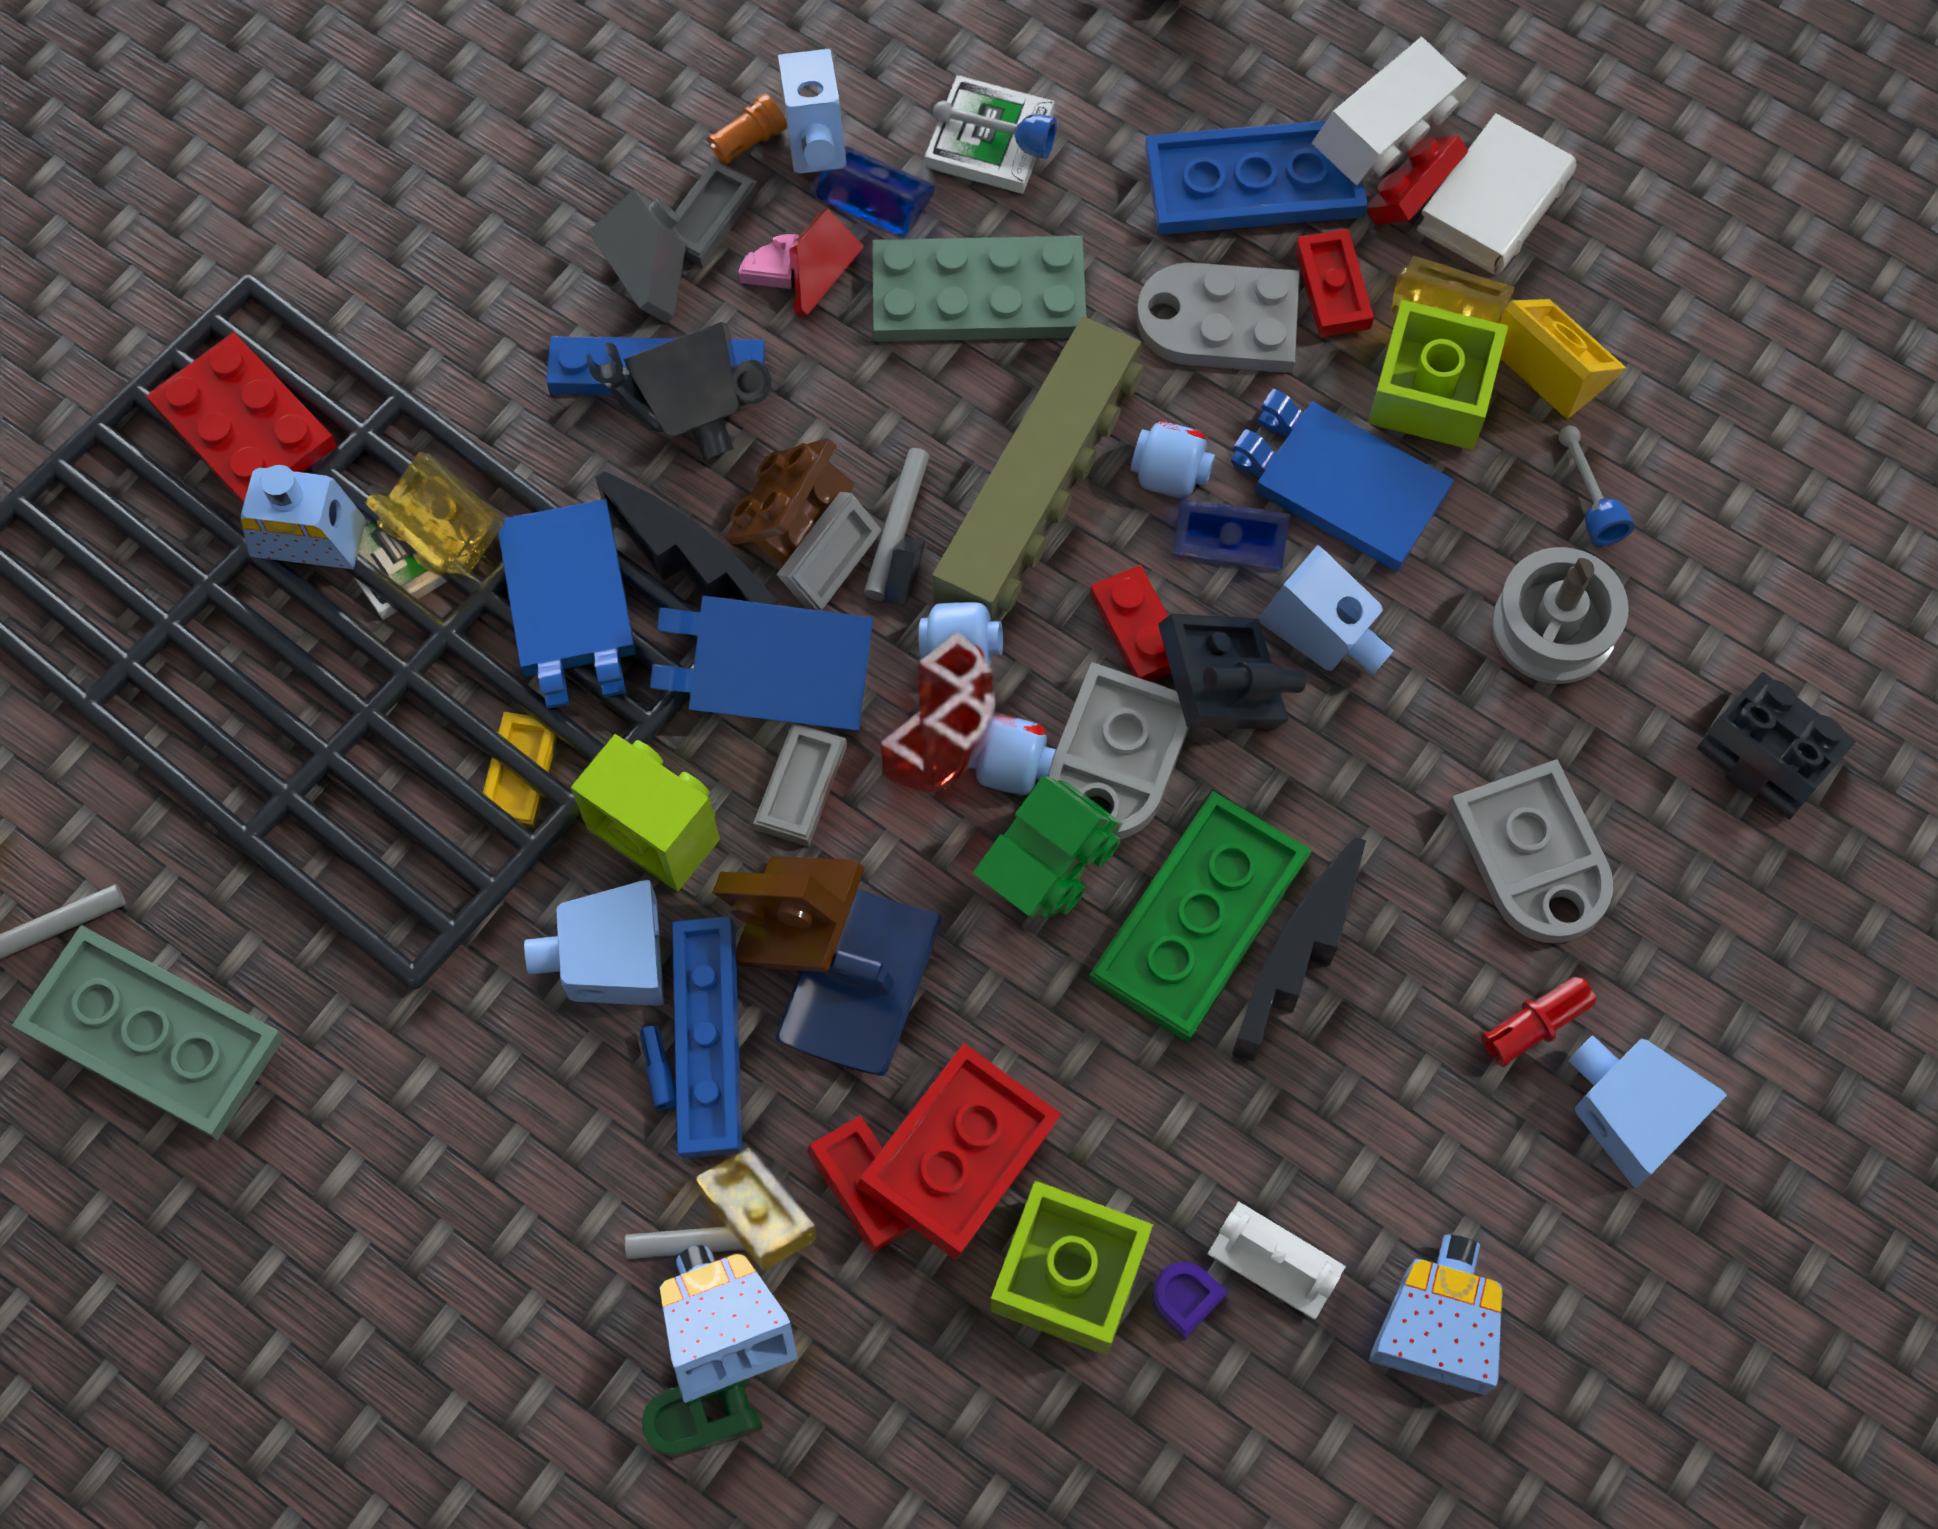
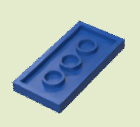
[1145,120,1367,235]

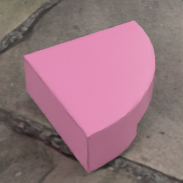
[738,234,799,289]

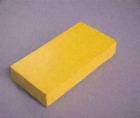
[483,712,557,828]

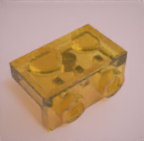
[1390,255,1515,324]
[365,452,505,575]

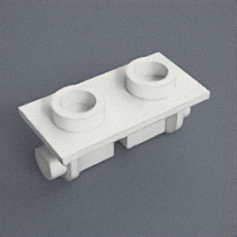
[1207,1201,1346,1320]

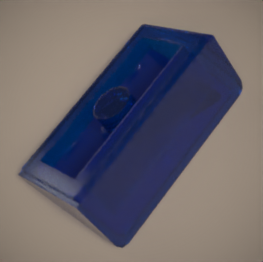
[816,146,936,236]
[1173,498,1290,569]

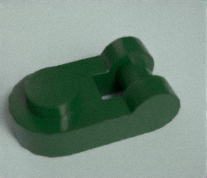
[642,1378,763,1457]

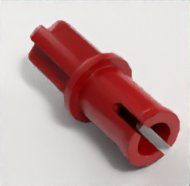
[1481,977,1597,1067]

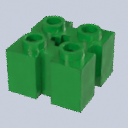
[973,775,1123,918]

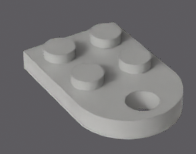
[1136,263,1299,373]
[1049,662,1189,839]
[1448,759,1613,943]

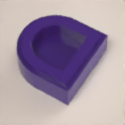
[1152,1262,1228,1341]

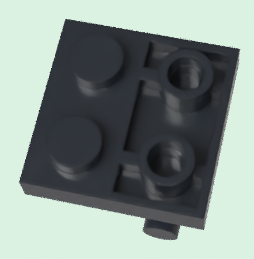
[1158,614,1306,730]
[1696,672,1856,820]

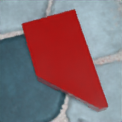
[789,208,864,318]

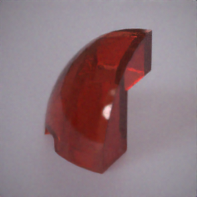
[881,632,995,792]

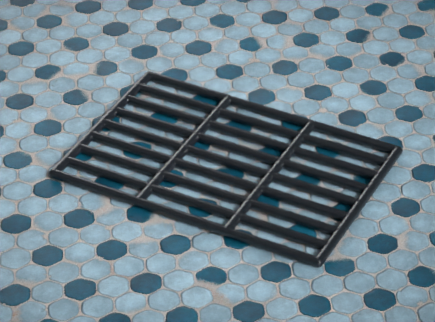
[0,274,700,990]

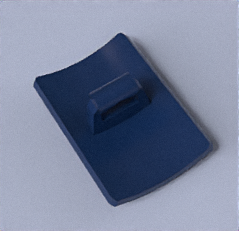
[775,889,942,1076]

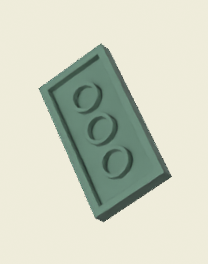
[873,236,1086,342]
[12,925,285,1141]

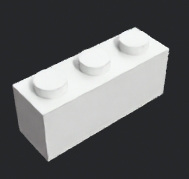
[1312,36,1467,185]

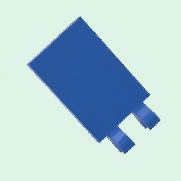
[1230,389,1454,572]
[496,499,636,709]
[650,596,873,731]

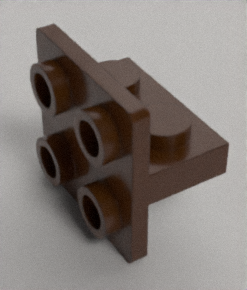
[725,438,855,565]
[712,856,864,973]

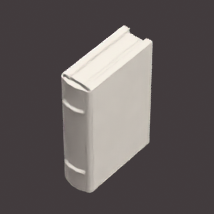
[1417,113,1576,275]

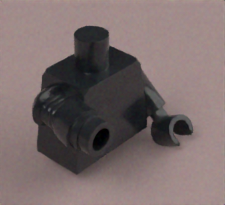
[586,322,772,460]

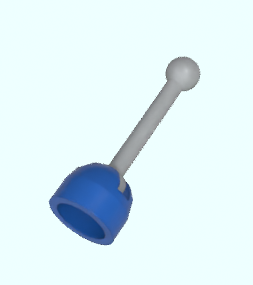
[933,101,1057,159]
[1559,425,1635,546]

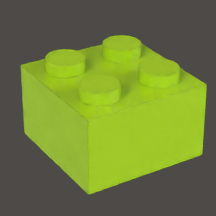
[1368,299,1508,450]
[571,734,720,892]
[991,1181,1153,1356]

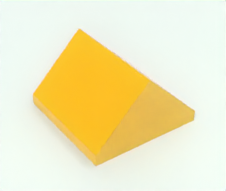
[1500,299,1626,419]

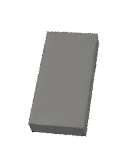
[777,492,882,611]
[753,722,847,847]

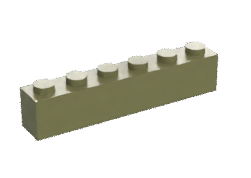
[932,316,1145,621]

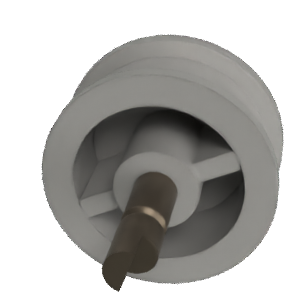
[1492,547,1629,684]

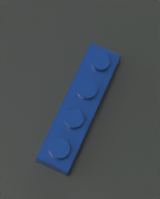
[546,337,766,395]
[672,916,742,1159]

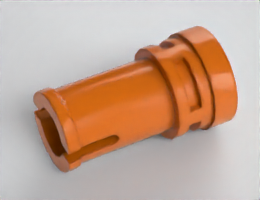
[707,93,787,166]

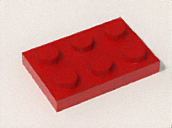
[146,332,337,505]
[856,1043,1062,1260]

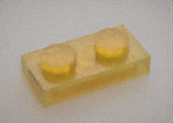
[697,1148,816,1271]

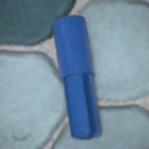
[639,1026,676,1110]

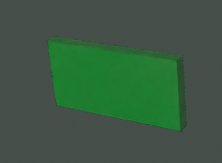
[1089,791,1312,1043]

